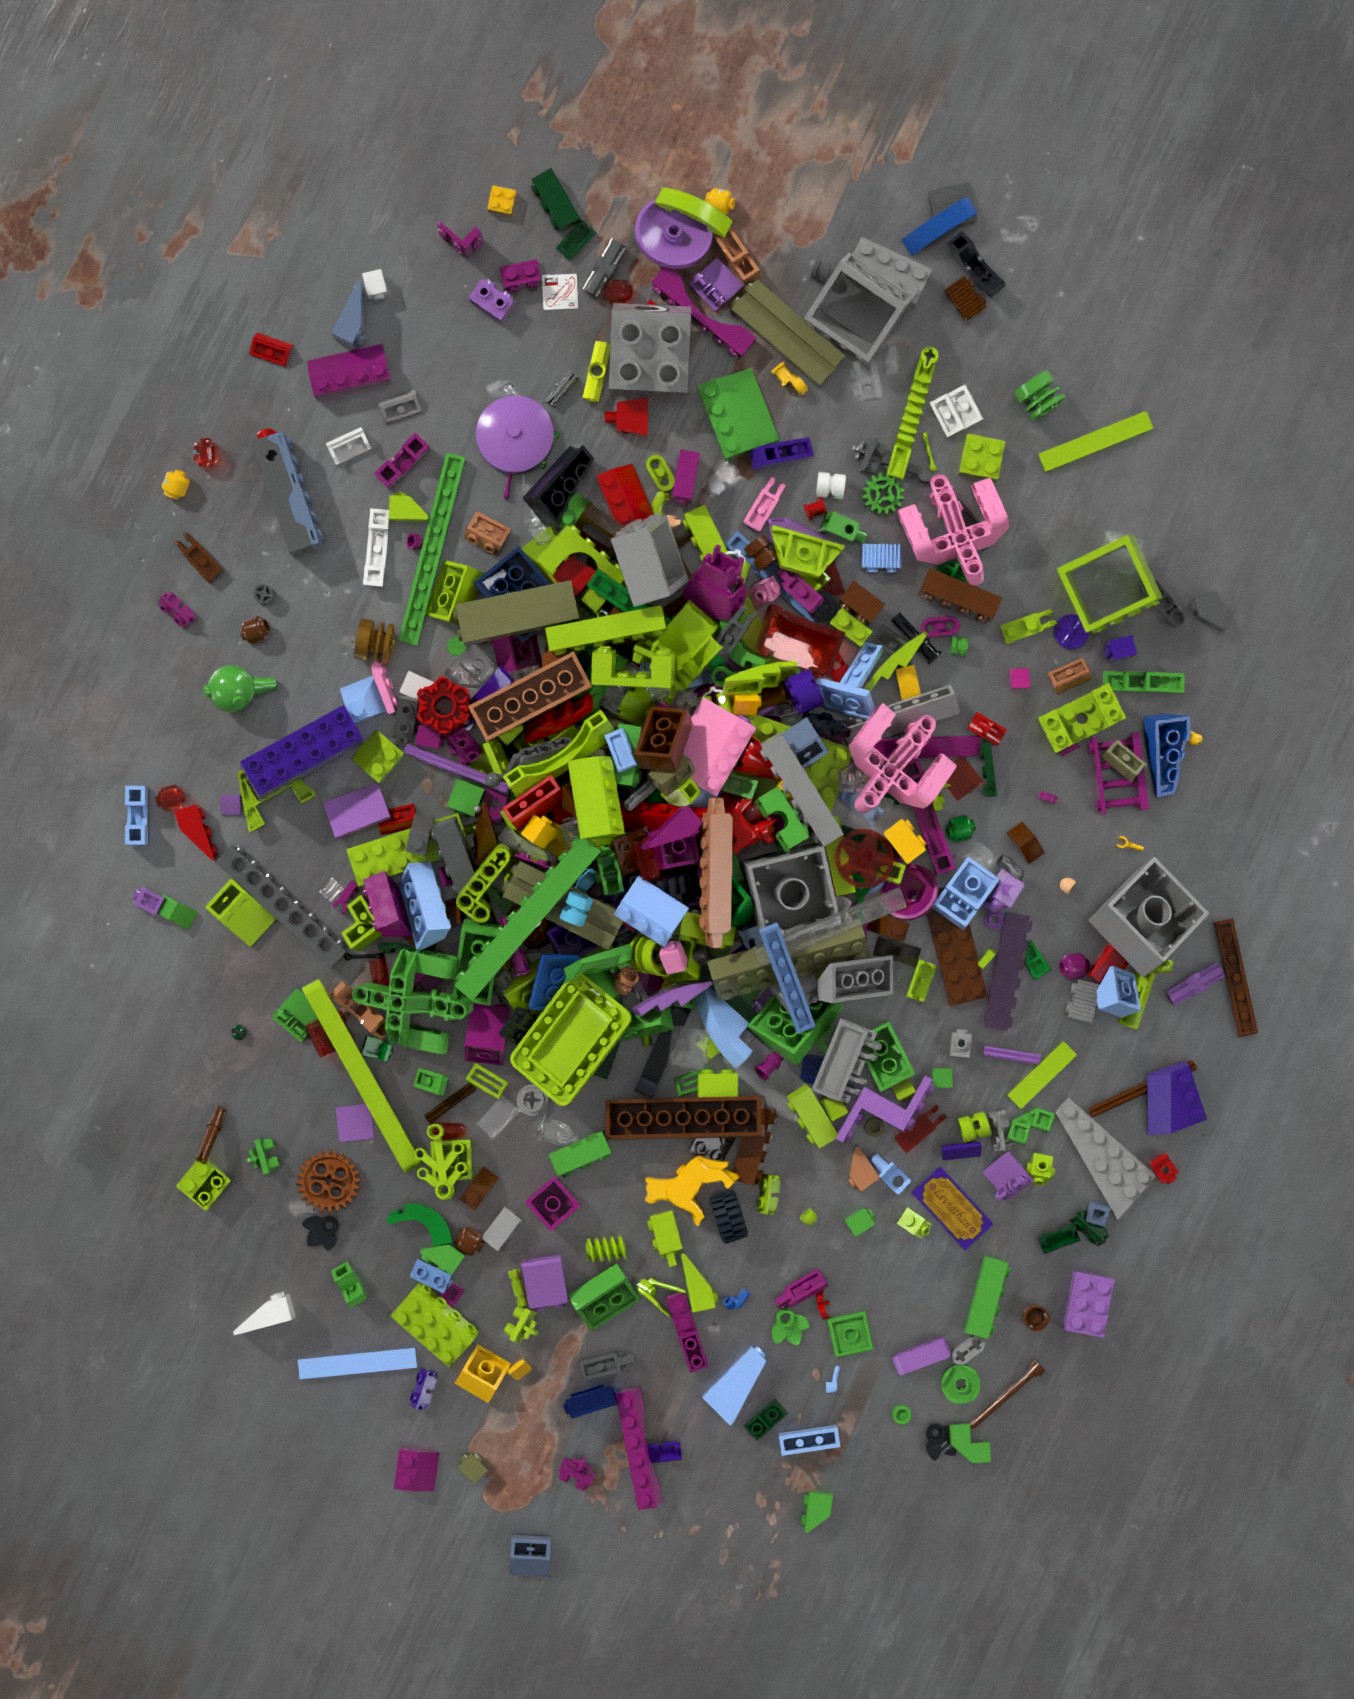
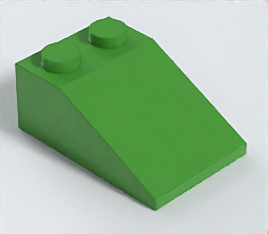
[862,1021,915,1092]

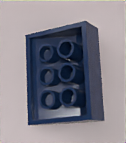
[473,546,550,643]

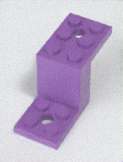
[836,1076,935,1144]

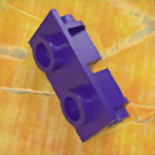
[410,1367,438,1411]
[647,1440,682,1464]

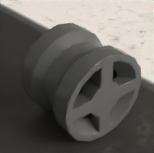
[810,259,831,282]
[254,584,275,605]

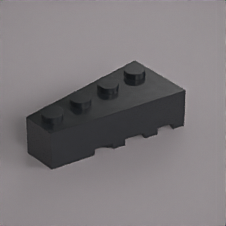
[523,444,594,527]

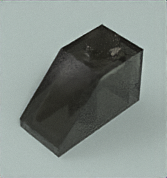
[873,936,921,967]

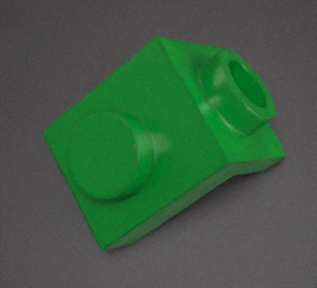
[361,1035,393,1063]

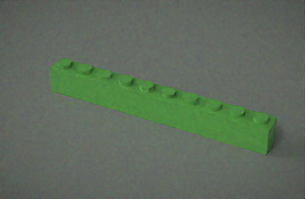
[454,836,602,1001]

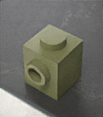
[457,1452,489,1485]

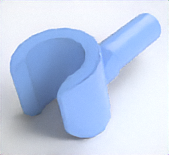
[826,1366,840,1393]

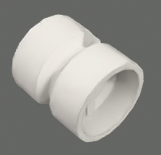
[816,472,846,500]

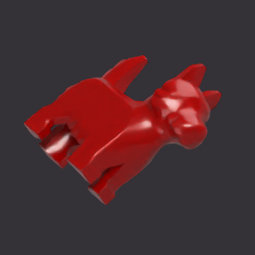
[725,798,777,855]

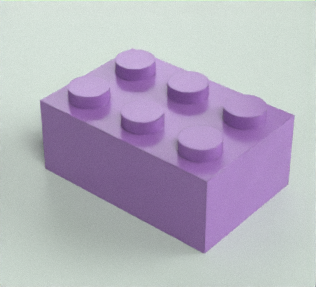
[1062,1270,1115,1338]

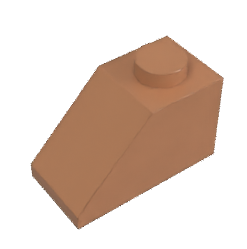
[848,1145,880,1192]

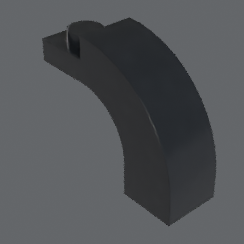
[947,231,1006,298]

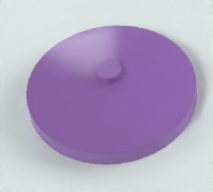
[634,198,713,269]
[476,395,554,474]

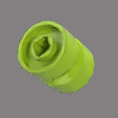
[958,1111,991,1143]

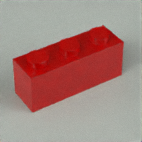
[502,775,562,832]

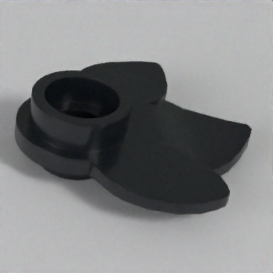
[302,1215,339,1251]
[926,1423,956,1461]

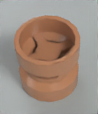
[613,967,639,995]

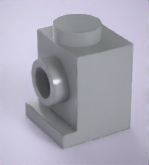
[949,1029,972,1058]

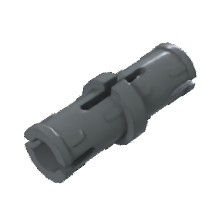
[545,371,579,408]

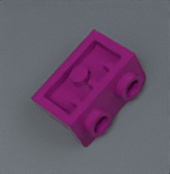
[499,259,542,293]

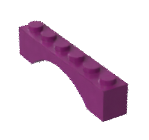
[651,267,756,359]
[902,758,956,876]
[615,1387,664,1510]

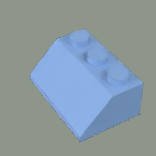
[614,876,689,947]

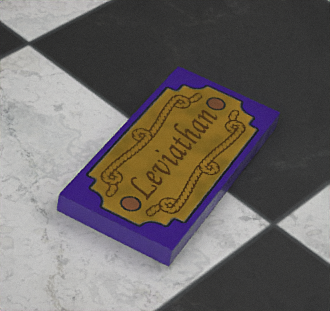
[911,1166,993,1250]

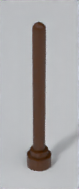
[969,1360,1046,1429]

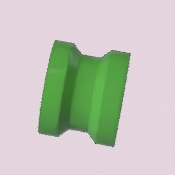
[950,636,968,657]

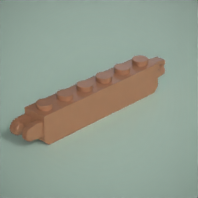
[699,797,733,949]

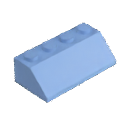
[398,862,451,951]

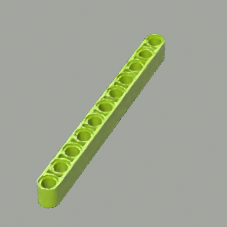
[302,979,422,1174]

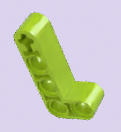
[456,844,511,923]

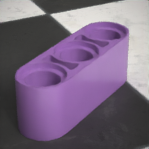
[892,1337,952,1376]

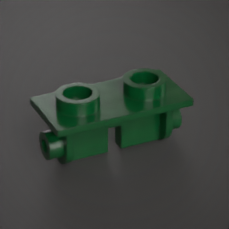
[1069,1208,1110,1247]
[1038,1224,1081,1254]

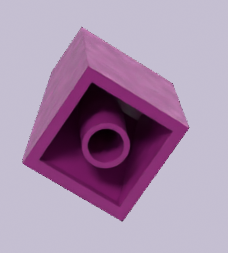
[465,1003,510,1066]

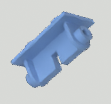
[410,1259,452,1293]

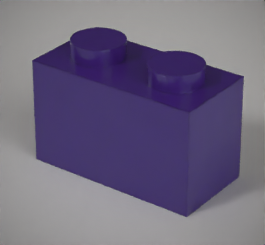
[1103,635,1137,663]

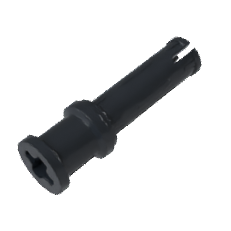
[891,612,942,665]

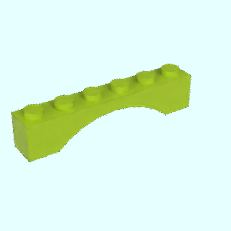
[503,710,615,798]

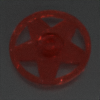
[835,829,894,888]

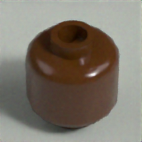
[240,616,271,645]
[454,1227,485,1256]

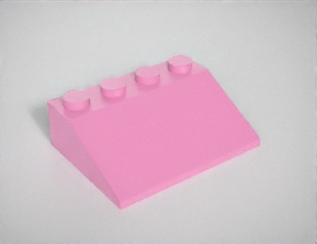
[683,697,756,797]

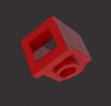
[1148,1152,1179,1184]

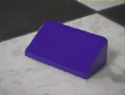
[941,1141,982,1160]

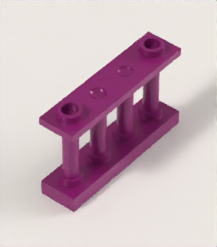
[1088,731,1149,816]

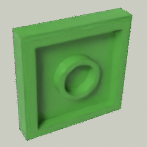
[827,1311,874,1358]

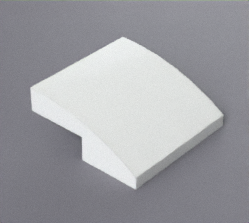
[930,385,984,437]

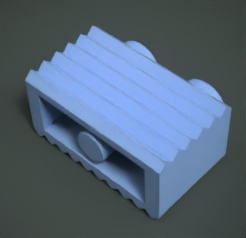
[861,544,902,573]

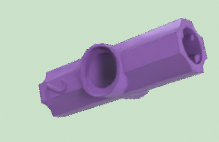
[1166,962,1225,1006]

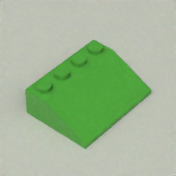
[697,368,780,462]
[748,995,844,1066]

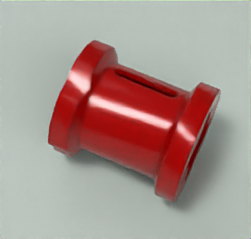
[803,498,827,521]

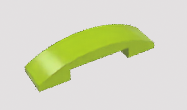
[654,187,733,238]

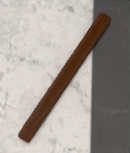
[1088,1061,1197,1117]

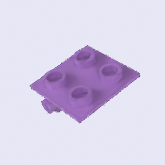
[689,258,744,312]
[982,1151,1034,1201]

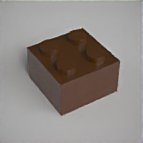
[838,581,885,626]

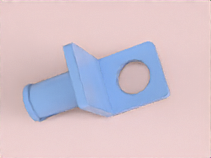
[869,1153,911,1195]

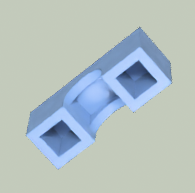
[125,786,148,846]

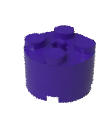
[783,669,824,715]

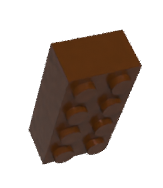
[918,568,1002,624]

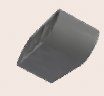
[1141,580,1187,628]

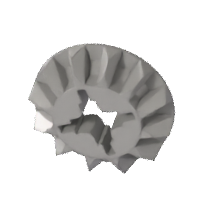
[516,1084,548,1116]

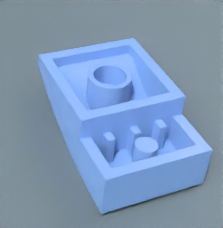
[932,857,1000,930]

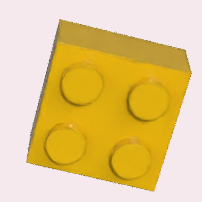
[487,185,516,216]

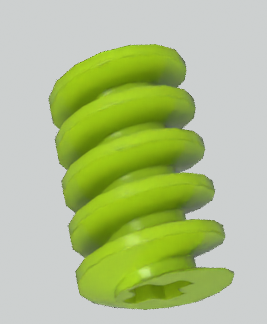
[586,1235,626,1264]

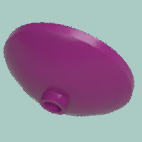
[881,864,938,920]

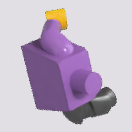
[981,855,1025,912]

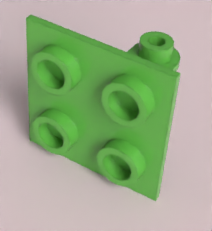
[271,988,319,1043]

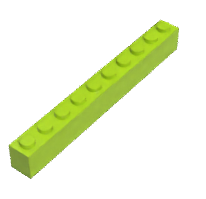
[682,504,782,689]

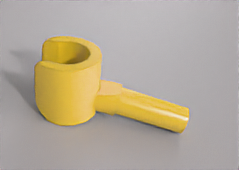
[1117,836,1144,851]

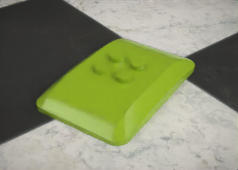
[510,973,631,1106]

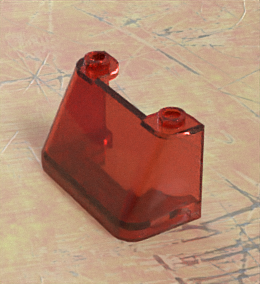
[755,604,846,679]

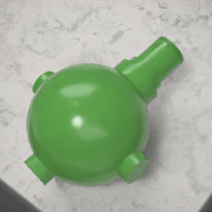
[203,665,276,712]

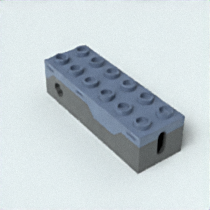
[252,428,324,557]

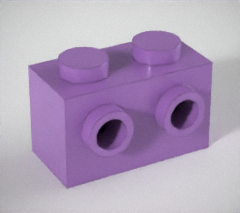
[469,279,515,323]

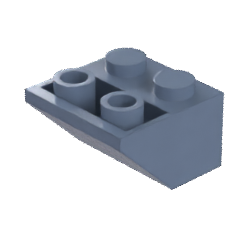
[782,717,829,769]
[510,1535,551,1577]

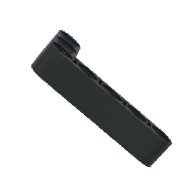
[634,1003,691,1099]

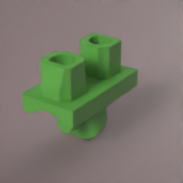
[246,1138,280,1174]

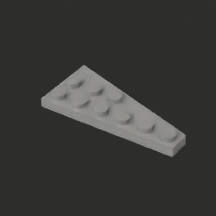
[1055,1098,1156,1220]

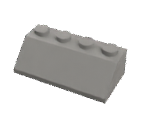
[817,955,893,1003]

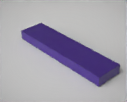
[464,667,515,732]

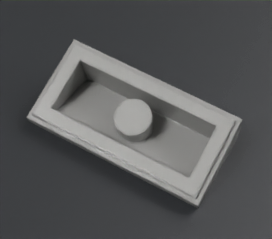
[378,390,422,424]

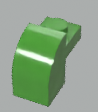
[331,1261,367,1308]

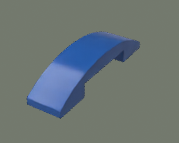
[901,197,977,256]

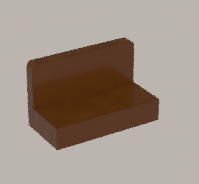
[757,681,791,712]

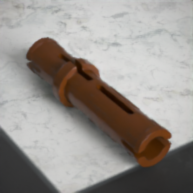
[195,1106,227,1164]

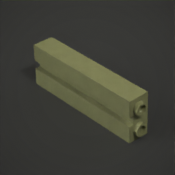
[731,280,845,388]
[453,580,580,646]
[502,860,623,950]

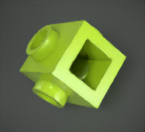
[1026,1153,1055,1186]

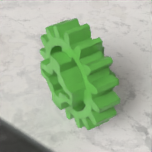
[862,472,905,515]

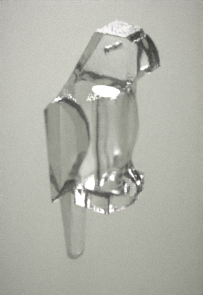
[522,474,551,545]

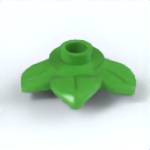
[771,1308,810,1345]

